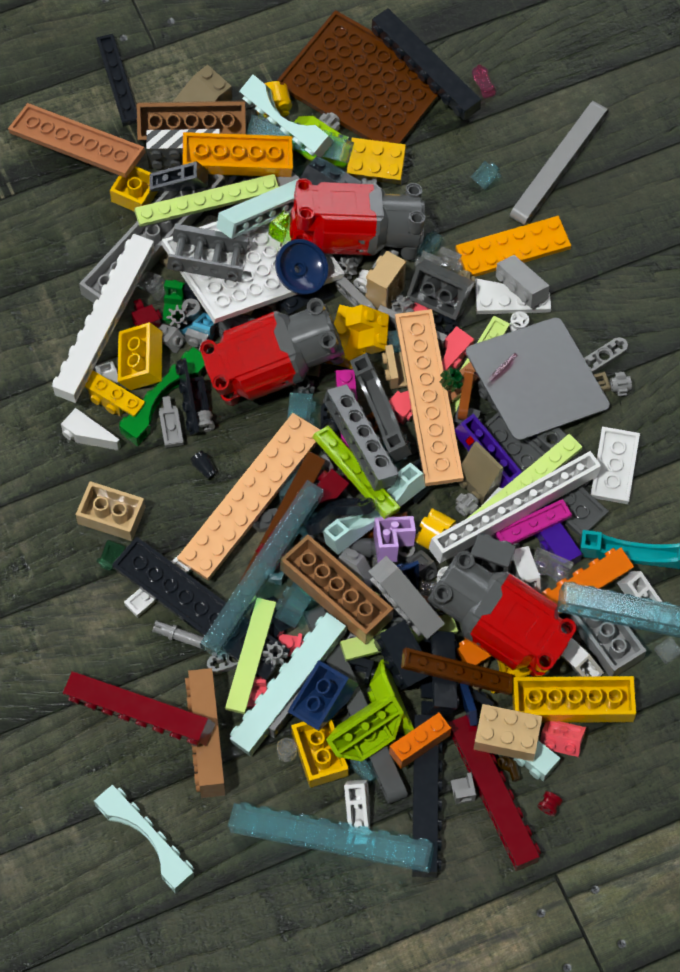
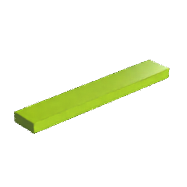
[313,426,401,520]

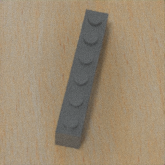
[350,353,412,462]

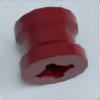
[537,791,563,816]

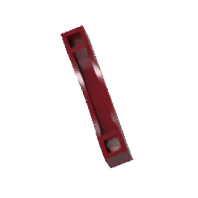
[255,468,349,573]

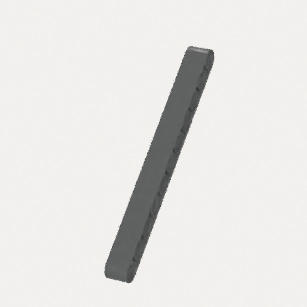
[304,606,408,804]

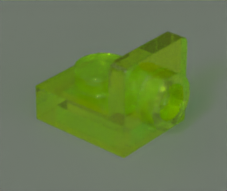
[268,210,290,243]

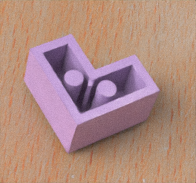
[373,516,416,563]

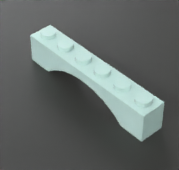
[239,75,334,158]
[323,462,425,555]
[94,785,194,894]

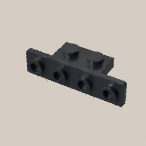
[175,358,210,435]

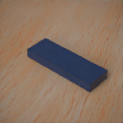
[458,683,478,726]

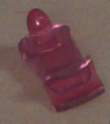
[472,64,496,98]

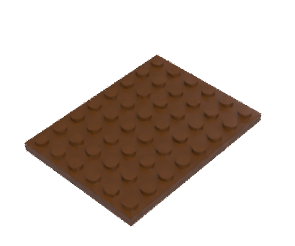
[277,10,439,144]

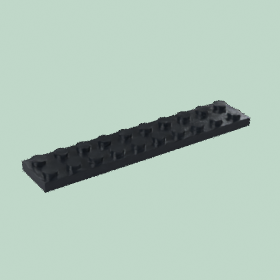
[112,536,290,681]

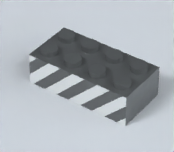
[146,129,220,169]

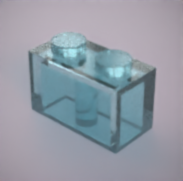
[274,582,312,628]

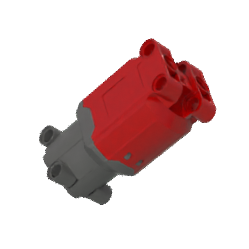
[289,178,425,260]
[200,298,345,406]
[427,551,576,677]

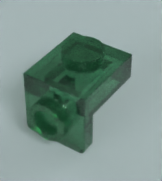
[96,539,127,571]

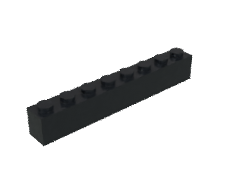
[371,8,481,121]
[412,714,442,877]

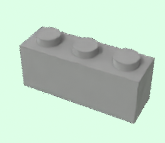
[496,255,549,308]

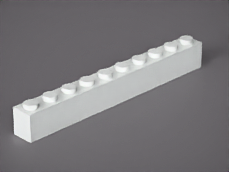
[52,234,155,403]
[429,451,601,564]

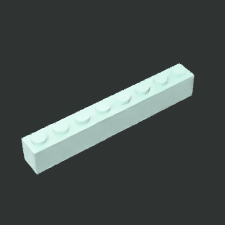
[230,613,347,757]

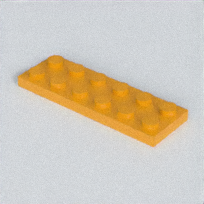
[455,216,571,277]

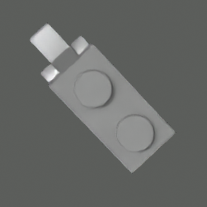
[159,396,184,448]

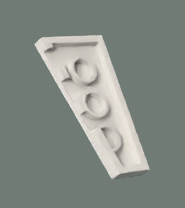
[475,278,551,314]

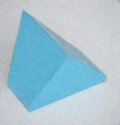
[180,313,218,340]

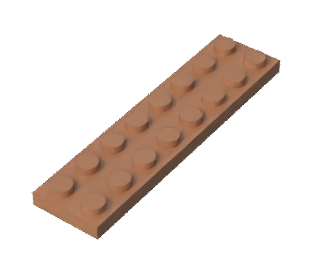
[8,103,146,178]

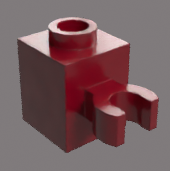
[132,299,162,328]

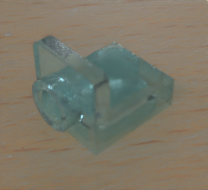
[471,161,502,189]

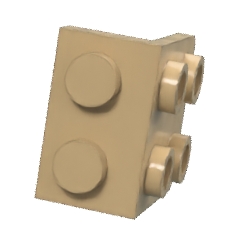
[382,345,407,389]

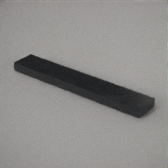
[96,34,137,127]

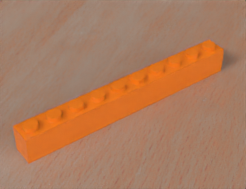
[455,547,634,666]

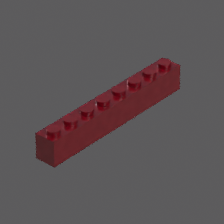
[63,671,215,747]
[448,715,541,872]

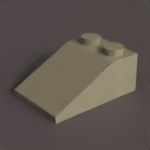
[173,65,232,102]
[458,441,503,505]

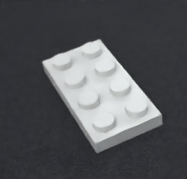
[591,427,640,504]

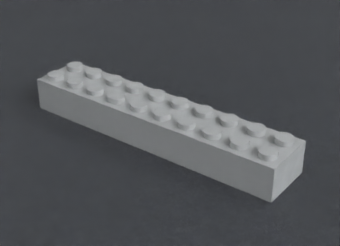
[79,174,225,303]

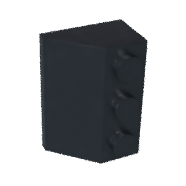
[300,156,362,185]
[373,620,429,690]

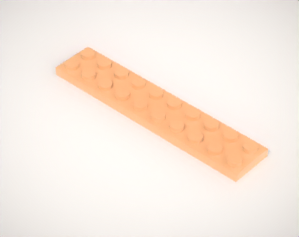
[395,309,464,486]
[177,413,320,581]

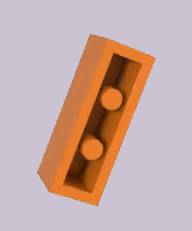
[389,713,451,769]

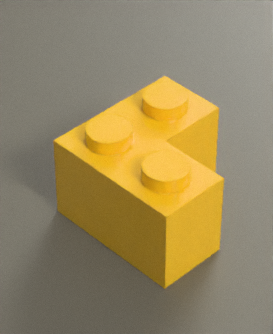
[345,305,389,354]

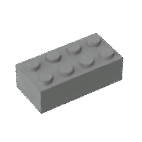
[368,556,445,639]
[566,589,646,676]

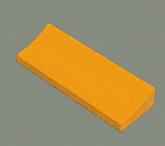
[182,132,293,177]

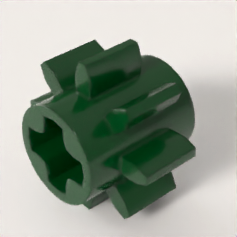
[439,367,464,392]

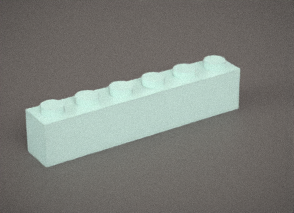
[216,179,299,239]

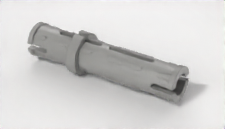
[152,620,212,651]

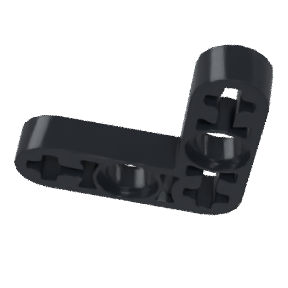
[304,498,376,535]

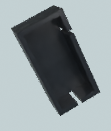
[419,631,459,719]

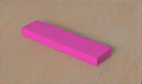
[494,499,572,545]

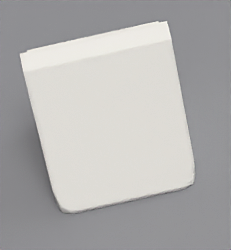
[95,361,118,383]

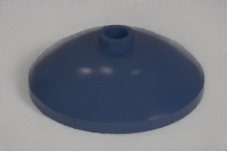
[275,239,328,295]

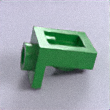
[164,280,185,300]
[162,294,183,325]

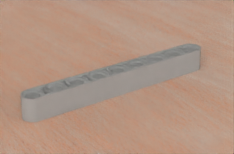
[510,101,609,225]

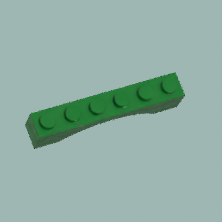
[119,347,207,447]

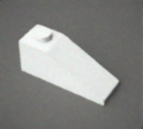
[61,408,121,450]
[617,571,673,630]
[344,780,370,846]

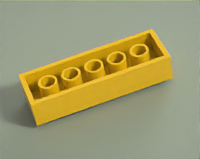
[512,676,636,723]

